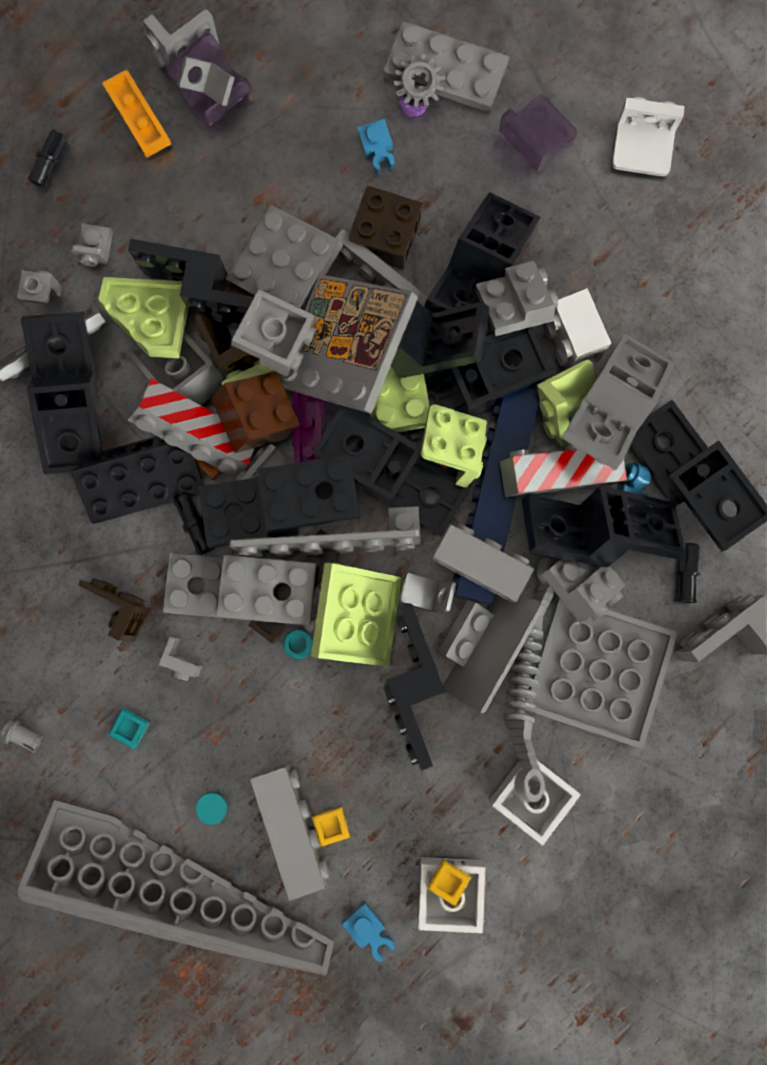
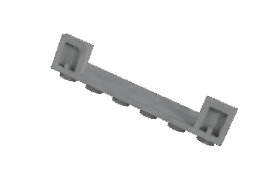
[230,506,421,558]

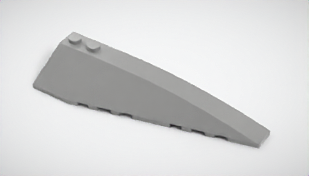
[17,800,334,975]

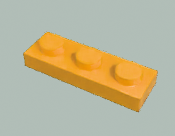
[102,69,171,158]

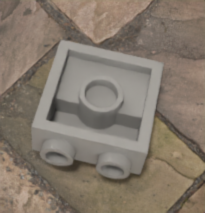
[476,261,558,336]
[232,289,317,376]
[542,559,625,623]

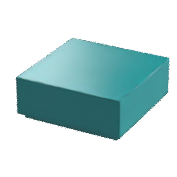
[108,707,151,749]

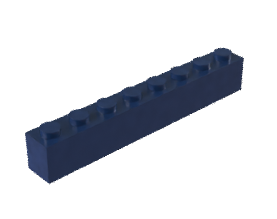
[452,363,544,605]

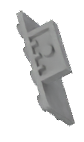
[438,594,544,713]

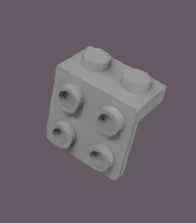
[143,10,219,79]

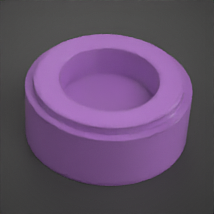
[399,85,428,117]

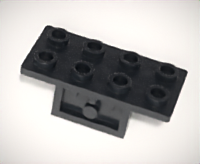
[71,436,204,524]

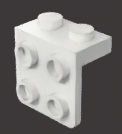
[612,97,685,176]

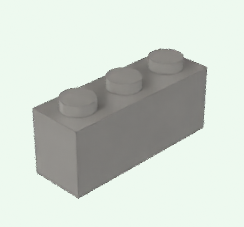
[432,524,534,603]

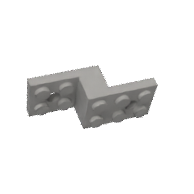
[561,333,675,471]
[163,553,317,626]
[675,594,767,662]

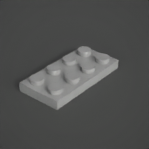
[384,21,510,113]

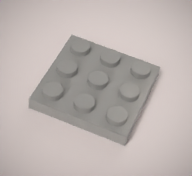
[226,205,343,310]

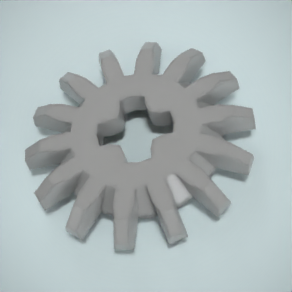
[394,54,446,108]

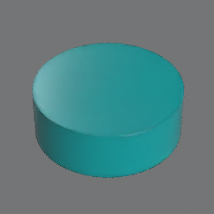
[283,629,313,659]
[196,792,228,825]

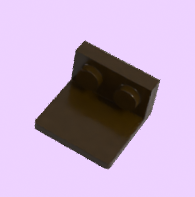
[349,186,423,270]
[195,314,260,373]
[78,578,150,641]

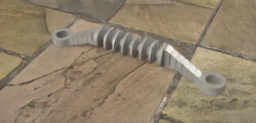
[503,556,560,802]

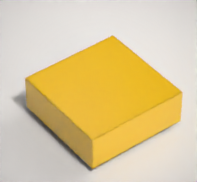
[312,806,350,847]
[427,858,471,906]

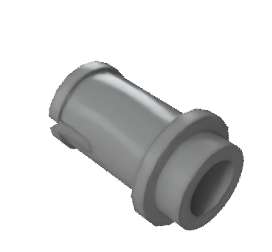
[0,720,44,753]

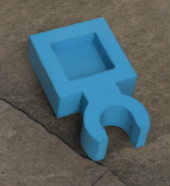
[357,119,395,175]
[341,901,395,962]

